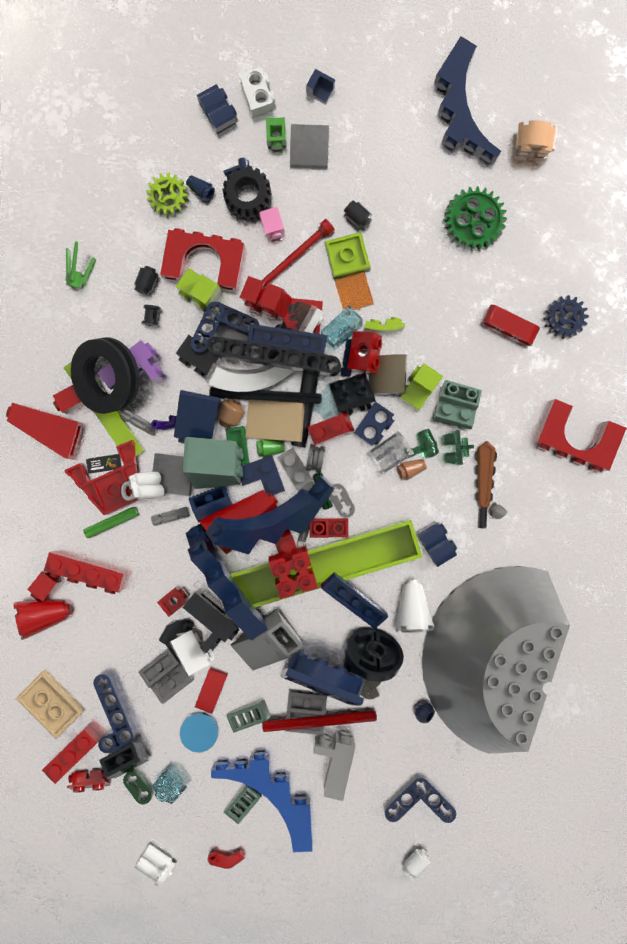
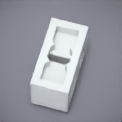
[239,67,276,117]

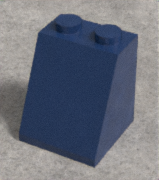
[174,390,222,443]

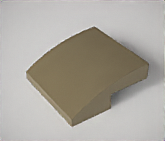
[369,354,407,395]

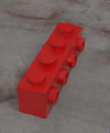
[44,551,128,594]

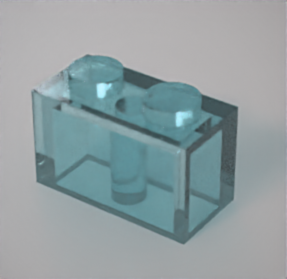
[321,305,363,350]

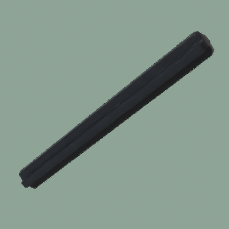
[209,387,322,404]

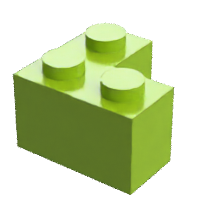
[175,268,222,311]
[399,363,443,412]

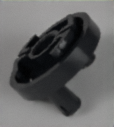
[343,628,404,682]

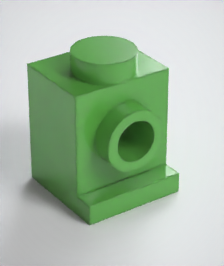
[266,117,286,150]

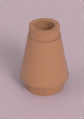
[397,459,427,481]

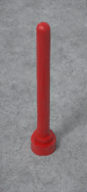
[261,218,335,286]

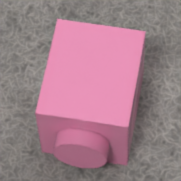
[259,207,285,240]

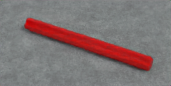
[262,711,377,732]

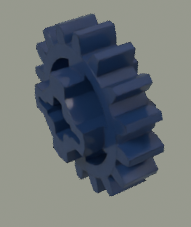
[545,295,589,338]

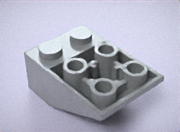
[230,610,304,671]

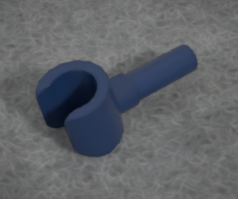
[223,157,249,175]

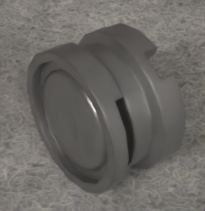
[306,444,326,473]

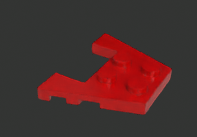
[64,440,138,515]

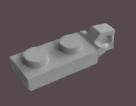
[277,448,314,491]

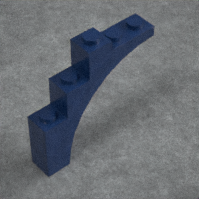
[434,36,501,163]
[185,523,268,641]

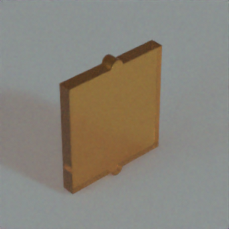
[335,272,374,313]

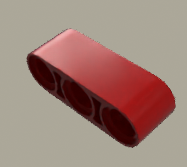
[482,304,540,346]

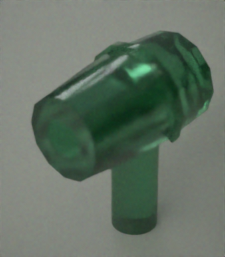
[405,429,439,458]

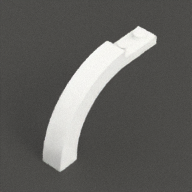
[205,305,323,392]

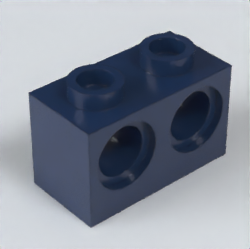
[353,402,395,447]

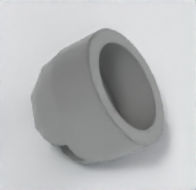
[491,502,508,519]

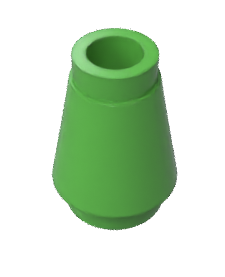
[256,439,285,458]

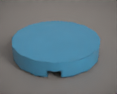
[180,713,218,753]

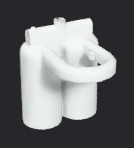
[121,472,164,501]
[134,844,176,886]

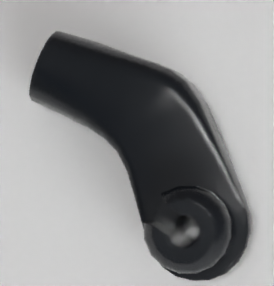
[159,619,193,645]

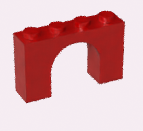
[160,228,245,292]
[534,399,627,473]

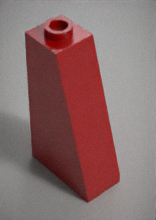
[6,403,83,459]
[199,490,278,555]

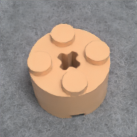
[516,120,557,157]

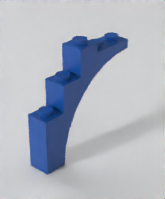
[211,752,313,853]

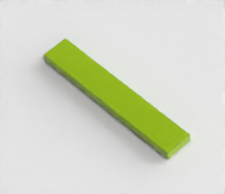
[63,362,144,457]

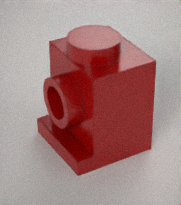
[157,586,189,617]

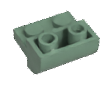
[434,380,482,430]

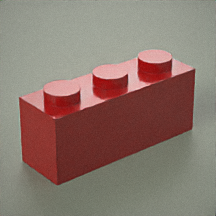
[42,724,101,784]

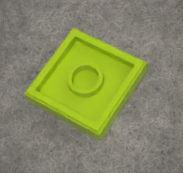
[324,232,371,279]

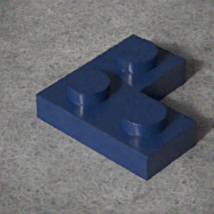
[240,455,285,495]

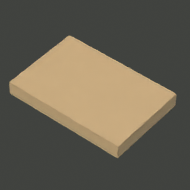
[245,400,305,442]
[15,670,84,739]

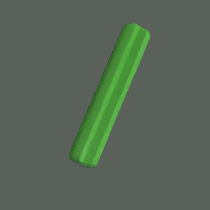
[83,507,138,538]

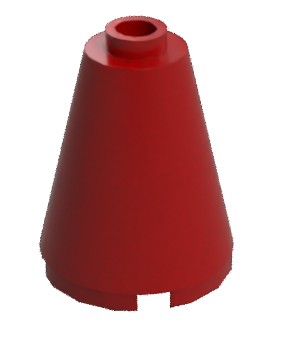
[13,601,70,640]

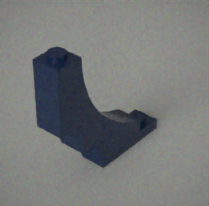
[205,476,335,555]

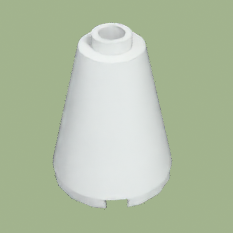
[395,580,434,633]

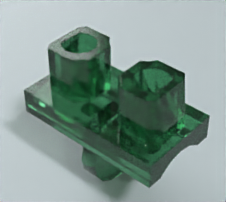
[442,430,474,466]

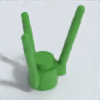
[65,241,96,289]

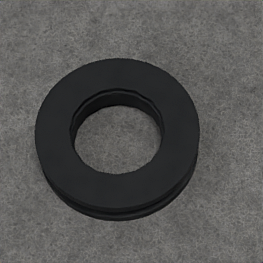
[71,337,139,414]

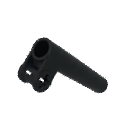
[291,359,338,448]

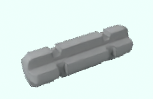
[121,410,157,435]
[151,507,189,526]

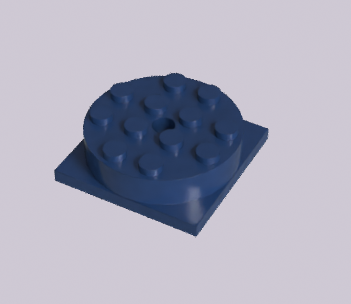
[280,651,365,706]

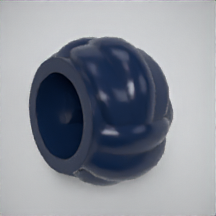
[415,702,435,723]

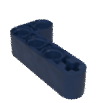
[93,671,137,753]

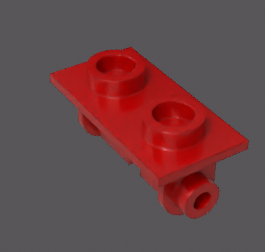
[67,769,110,793]

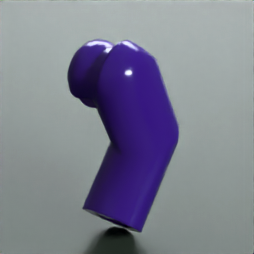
[151,415,176,430]

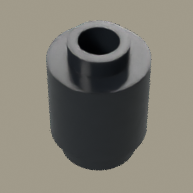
[344,200,372,229]
[134,265,158,296]

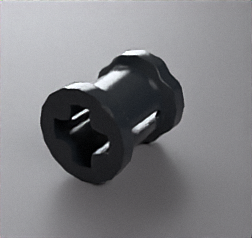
[141,304,161,327]

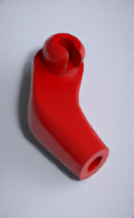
[207,850,245,869]

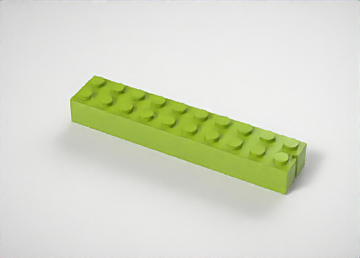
[230,519,422,608]

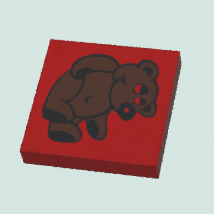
[283,298,323,334]

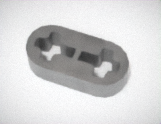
[330,484,355,518]

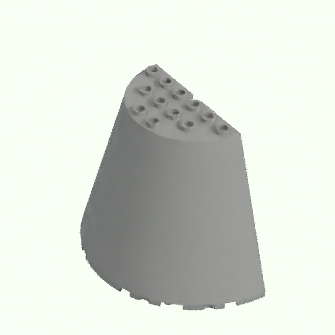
[422,566,570,754]

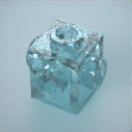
[152,769,187,804]

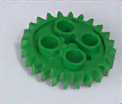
[444,186,507,250]

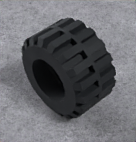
[222,166,272,220]

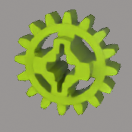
[146,173,188,216]

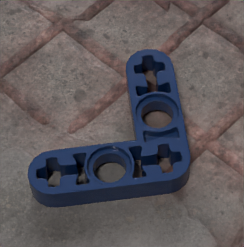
[191,301,259,355]
[384,775,457,823]

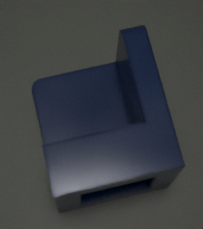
[306,69,335,103]

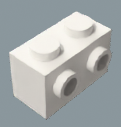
[170,630,210,676]

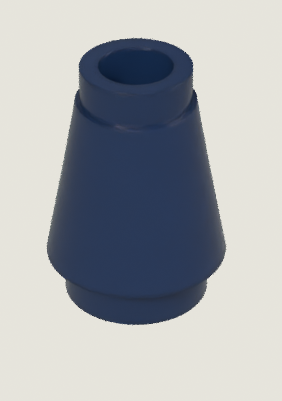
[186,175,215,201]

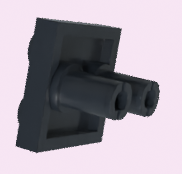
[329,373,376,415]

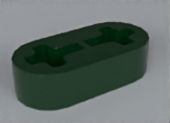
[123,769,153,805]

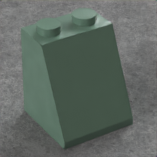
[183,437,244,489]

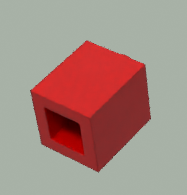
[52,385,84,414]
[27,571,61,601]

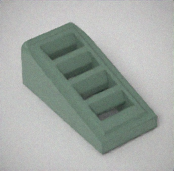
[226,699,271,733]
[223,784,262,824]

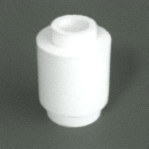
[402,849,431,879]

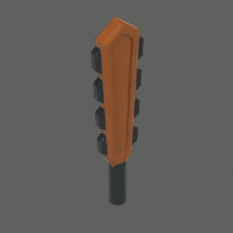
[475,441,497,529]

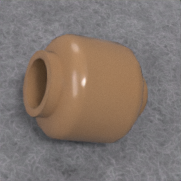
[217,398,244,428]

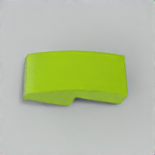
[363,317,405,334]

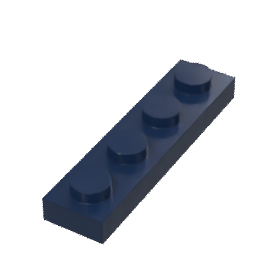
[248,324,328,354]
[320,572,388,629]

